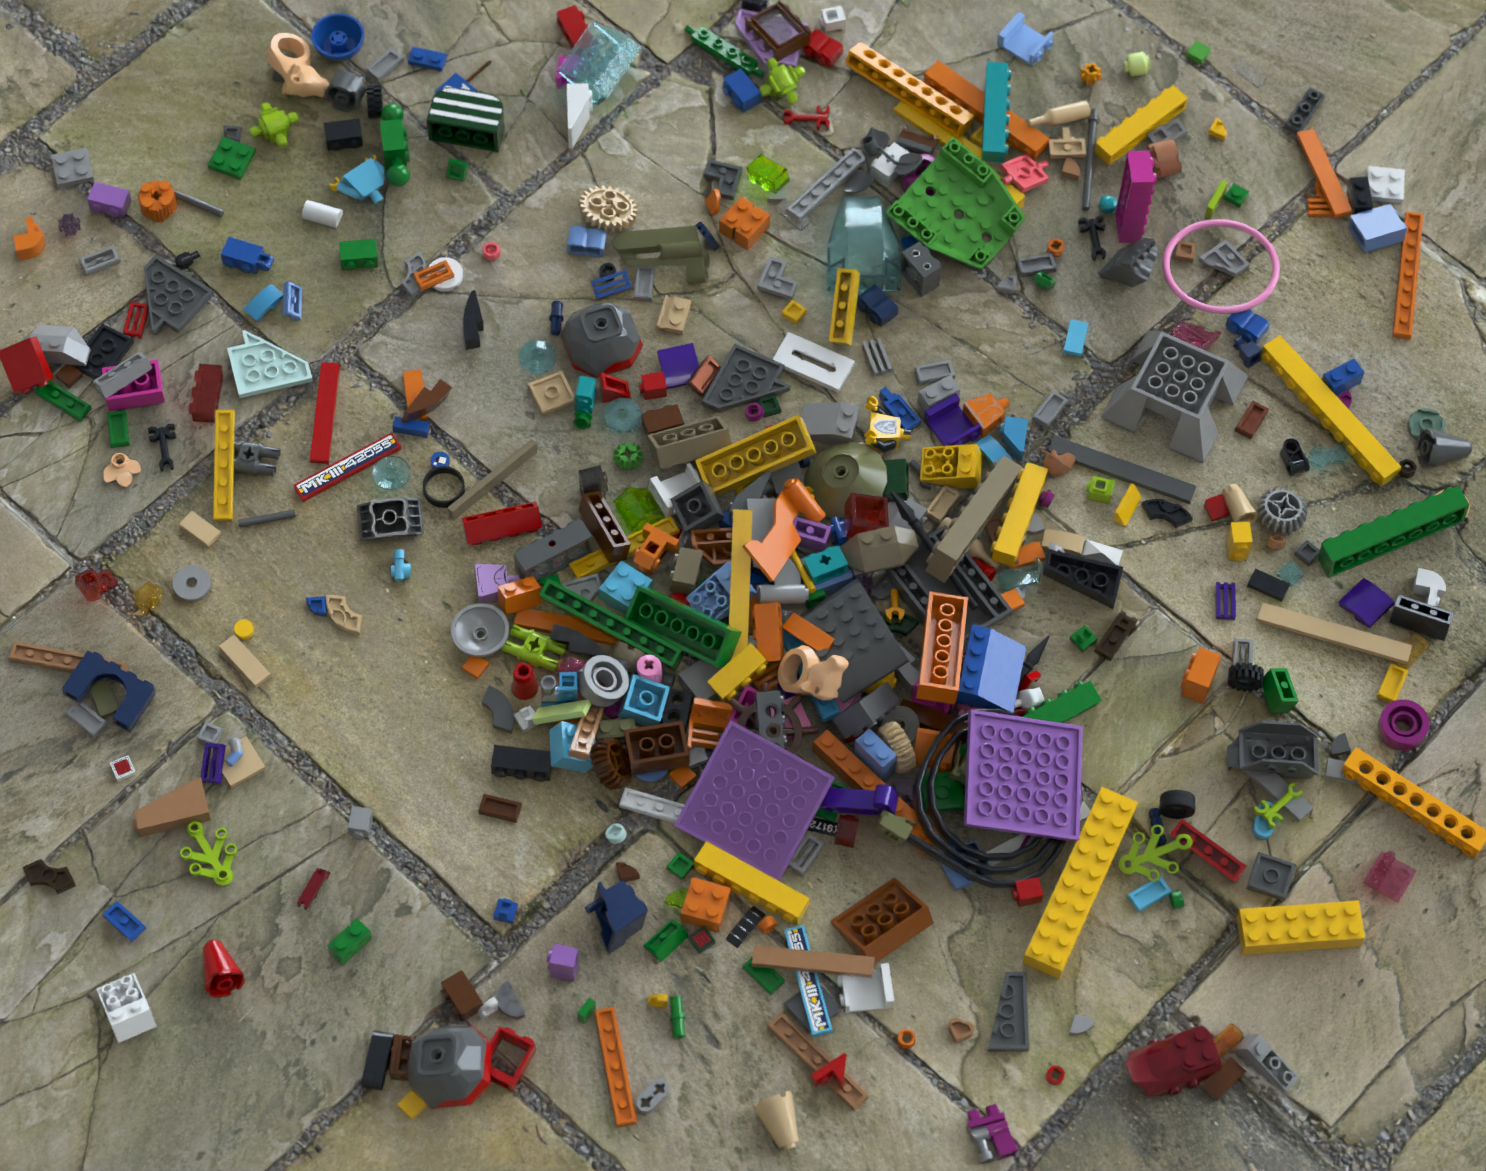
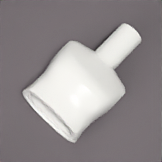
[1014,687,1044,709]

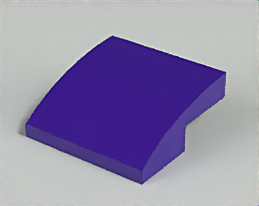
[657,343,699,389]
[1339,578,1395,628]

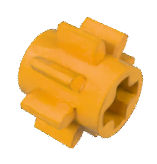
[1080,63,1102,85]

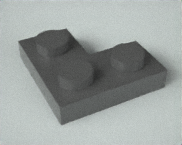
[703,159,743,200]

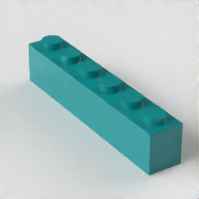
[981,62,1011,162]

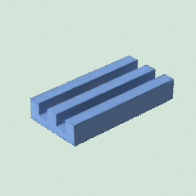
[283,281,302,321]

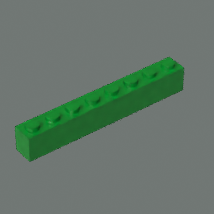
[539,578,685,671]
[959,681,1102,763]

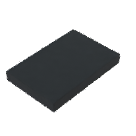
[72,323,134,380]

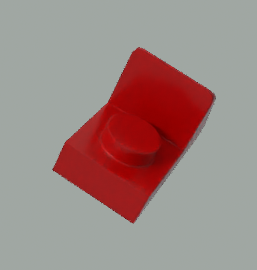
[810,1052,847,1089]

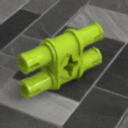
[502,624,568,673]

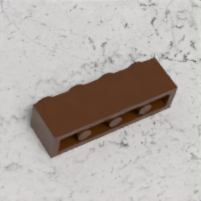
[579,491,631,563]

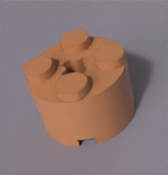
[1148,138,1182,179]

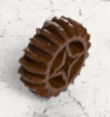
[590,737,632,790]

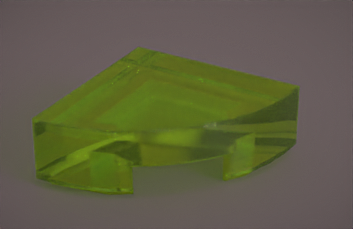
[664,888,688,909]

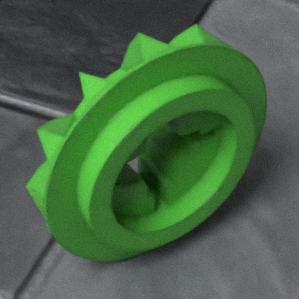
[613,442,643,470]

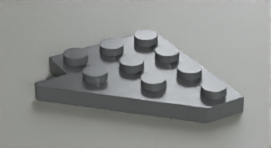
[144,254,214,335]
[702,343,791,412]

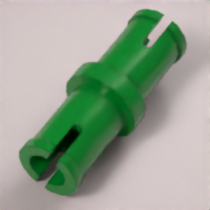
[669,996,686,1039]

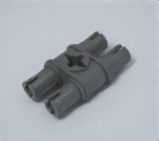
[234,440,281,476]

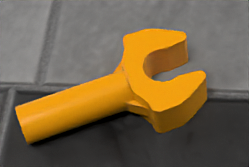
[885,589,905,623]

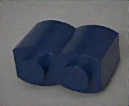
[857,284,898,327]

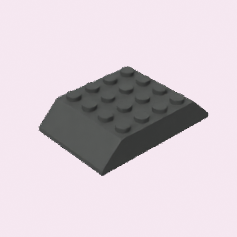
[886,525,1013,641]
[799,578,909,703]

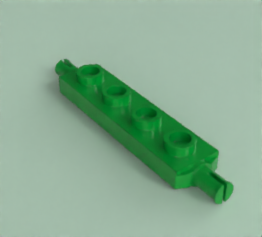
[684,25,765,79]

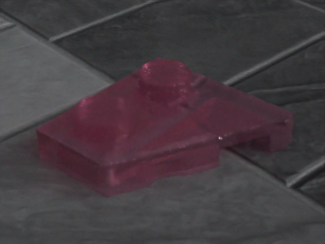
[1170,321,1221,351]

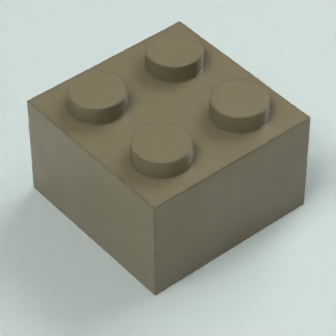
[669,547,703,596]

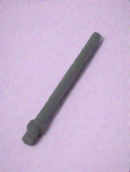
[1082,108,1099,211]

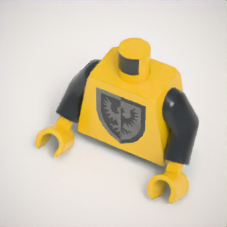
[864,396,911,453]

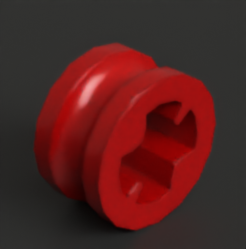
[1046,1065,1065,1085]

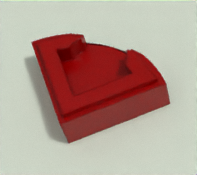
[1018,670,1041,691]

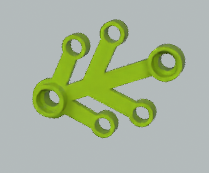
[180,821,238,886]
[1119,825,1193,881]

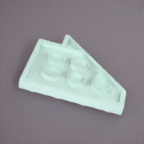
[227,330,313,398]

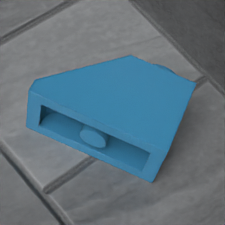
[999,416,1028,461]

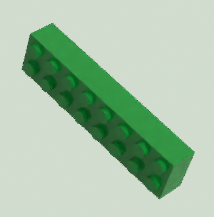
[1318,486,1469,578]

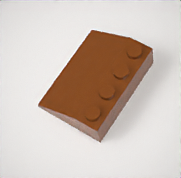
[831,877,934,963]

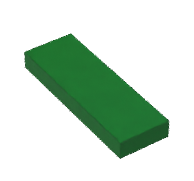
[35,380,92,422]

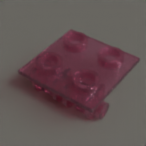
[1363,850,1416,902]

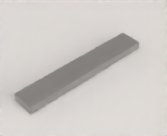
[785,147,866,223]

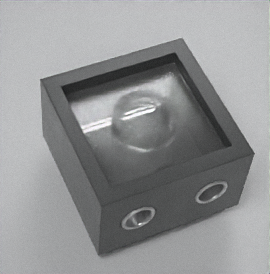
[900,241,942,297]

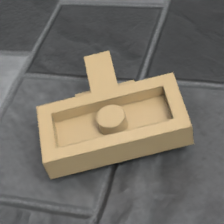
[1048,127,1086,159]

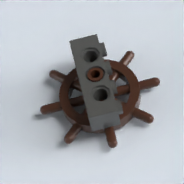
[718,682,819,761]

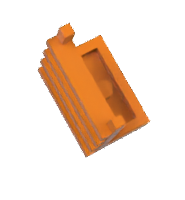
[687,698,733,750]

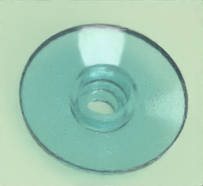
[519,340,556,373]
[373,456,411,490]

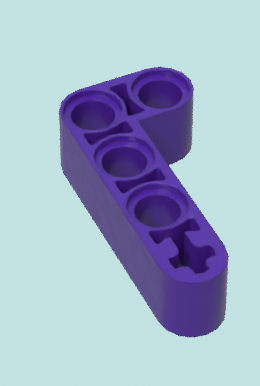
[821,784,898,816]

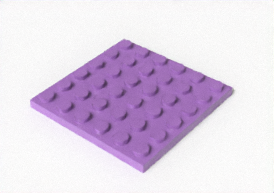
[964,709,1083,842]
[674,720,835,881]

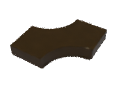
[22,859,76,894]

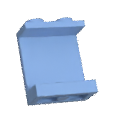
[997,12,1054,66]

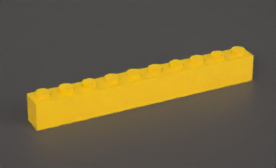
[1261,335,1401,487]

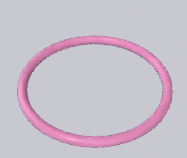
[1162,219,1280,314]

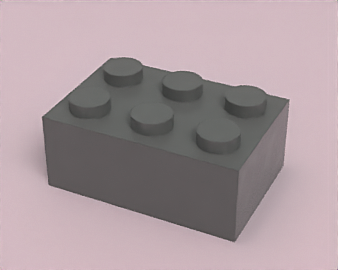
[833,682,900,739]

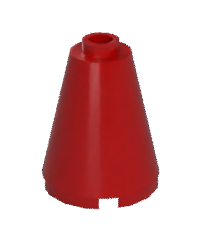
[203,940,245,998]

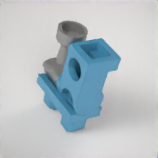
[540,672,577,707]

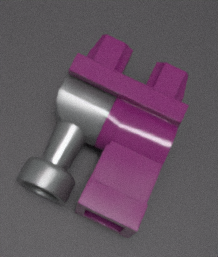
[966,1104,1018,1164]

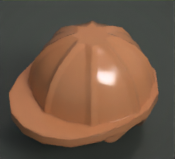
[1040,449,1076,477]

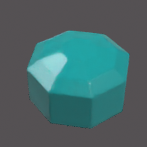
[1099,195,1117,214]

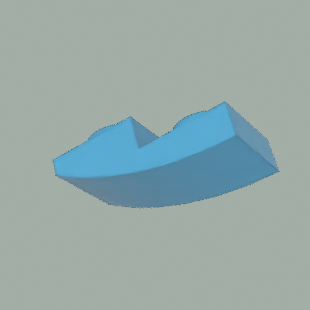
[244,284,283,322]
[974,434,1013,467]

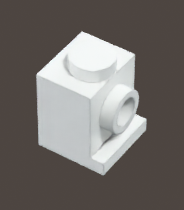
[818,6,846,32]

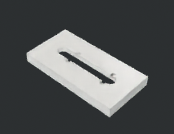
[772,332,855,393]

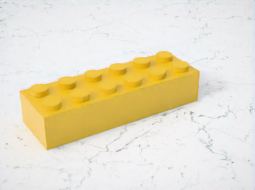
[695,415,817,498]
[1236,900,1365,955]

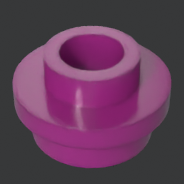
[745,403,764,422]
[1038,489,1055,508]

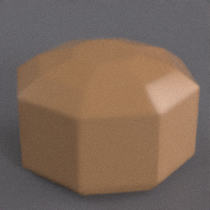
[1267,534,1286,550]

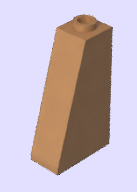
[132,777,211,837]

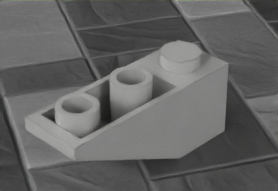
[1235,1034,1299,1092]

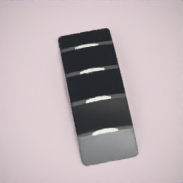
[726,906,766,948]

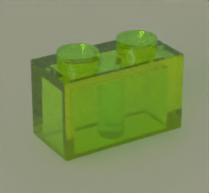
[746,154,790,194]

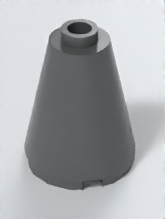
[1417,429,1472,466]

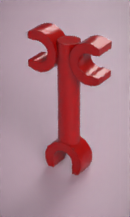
[784,105,830,131]

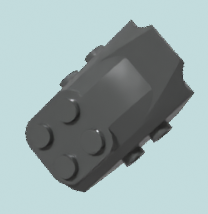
[1227,720,1319,779]

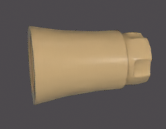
[1222,484,1258,525]

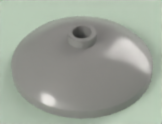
[451,603,509,657]

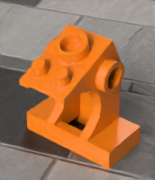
[633,523,679,576]

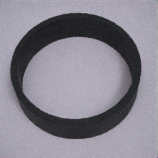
[423,466,465,508]

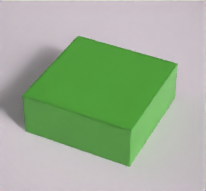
[1186,40,1211,64]

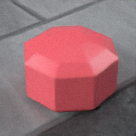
[482,242,500,261]

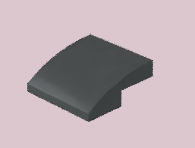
[783,985,841,1034]

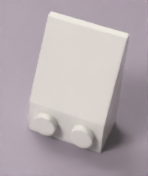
[567,83,593,149]

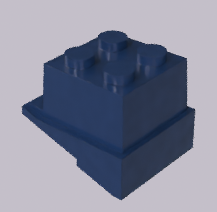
[585,880,648,954]

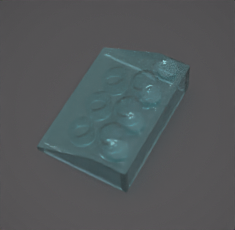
[557,19,642,105]

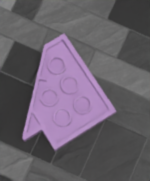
[735,9,808,73]

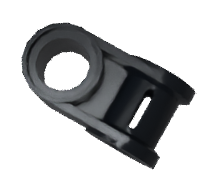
[1280,438,1310,477]

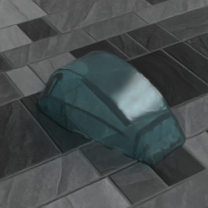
[826,196,901,291]

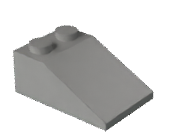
[801,402,860,445]

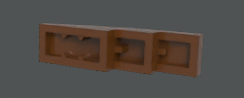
[899,699,968,744]

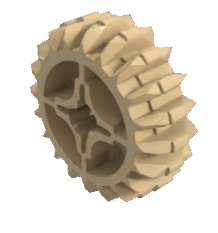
[877,721,916,774]

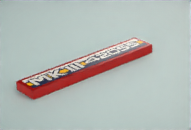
[293,432,402,502]

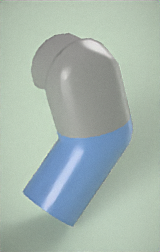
[225,737,244,767]

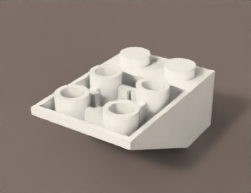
[96,973,157,1043]

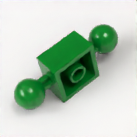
[380,103,410,187]

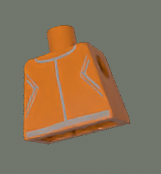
[963,393,1010,438]

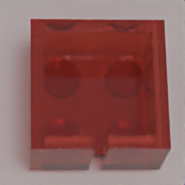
[844,493,889,538]

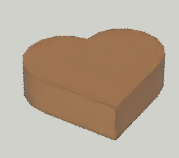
[948,1018,974,1044]

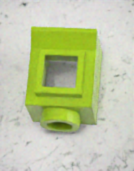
[1085,476,1115,504]

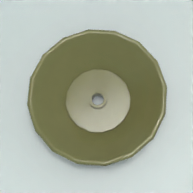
[803,442,887,519]

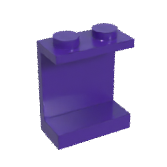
[924,393,981,446]

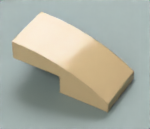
[1041,530,1085,555]

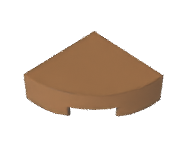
[1061,157,1080,179]

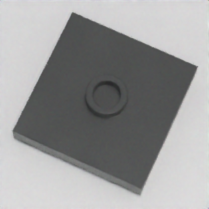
[1246,852,1296,901]

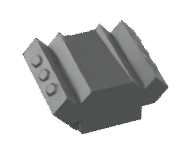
[1098,237,1158,287]
[357,496,424,541]

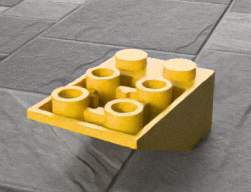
[920,444,983,489]

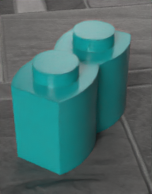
[574,376,596,414]

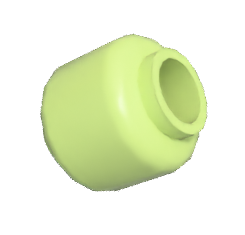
[1124,52,1151,77]

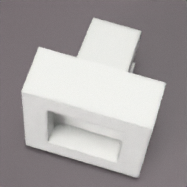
[514,706,539,733]

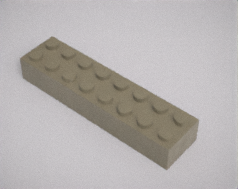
[925,455,1023,583]

